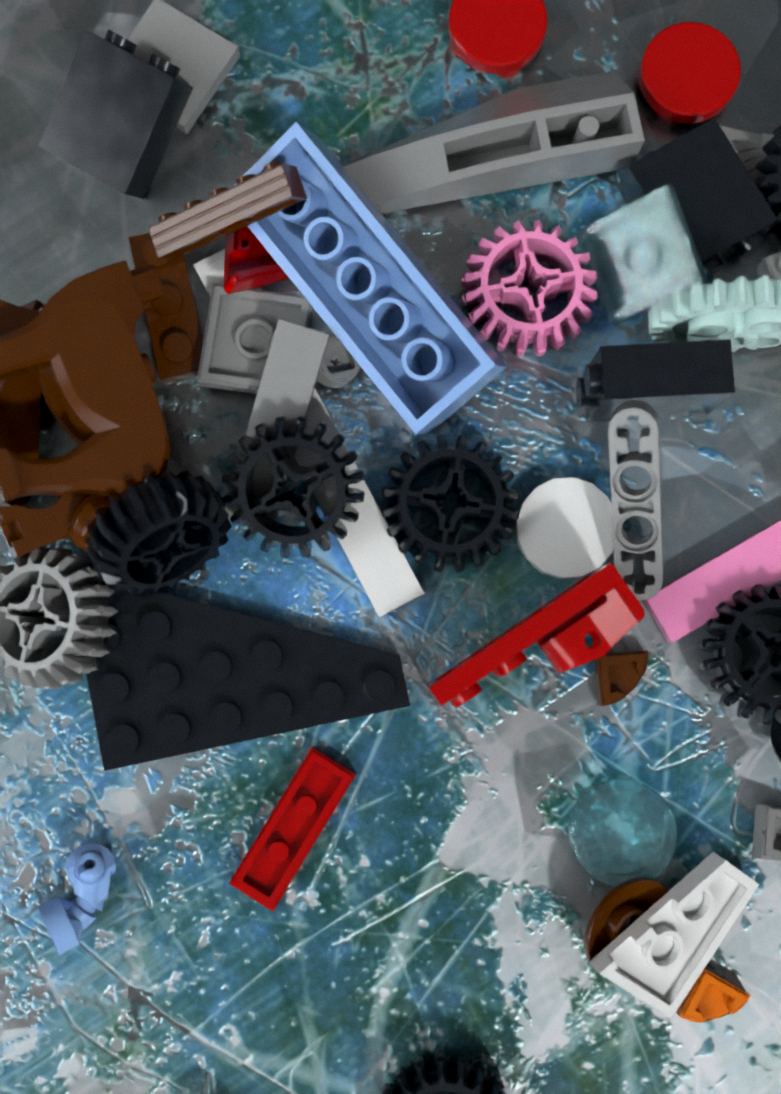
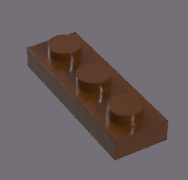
[128,233,204,384]

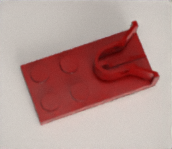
[426,563,645,708]

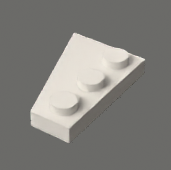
[588,852,759,1019]

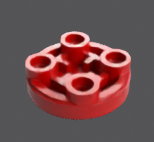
[448,0,547,79]
[639,22,741,126]

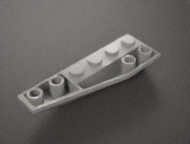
[343,71,645,213]

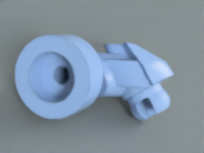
[37,843,116,956]

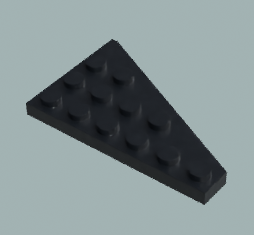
[86,580,410,771]

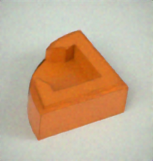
[676,967,751,1023]

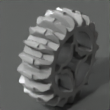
[0,547,119,689]

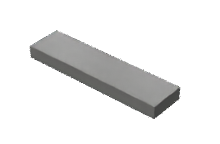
[225,319,330,526]

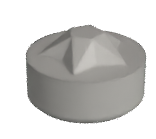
[317,334,360,388]

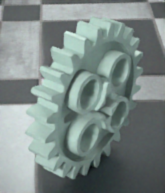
[648,276,781,352]

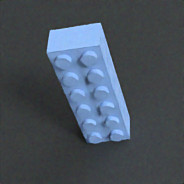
[233,122,507,435]

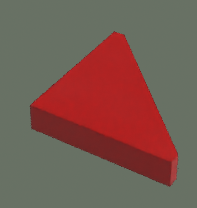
[223,226,288,295]

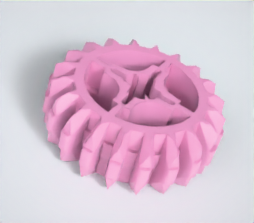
[461,219,598,357]

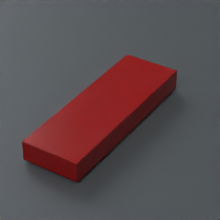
[229,746,357,912]

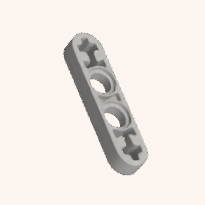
[608,400,664,601]

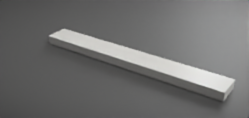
[193,248,425,618]

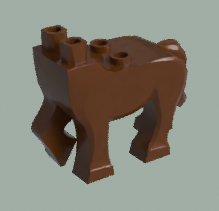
[0,260,170,558]

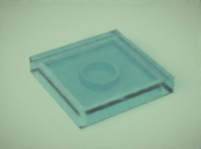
[577,184,709,325]

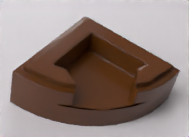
[594,650,648,706]

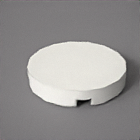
[515,477,614,579]

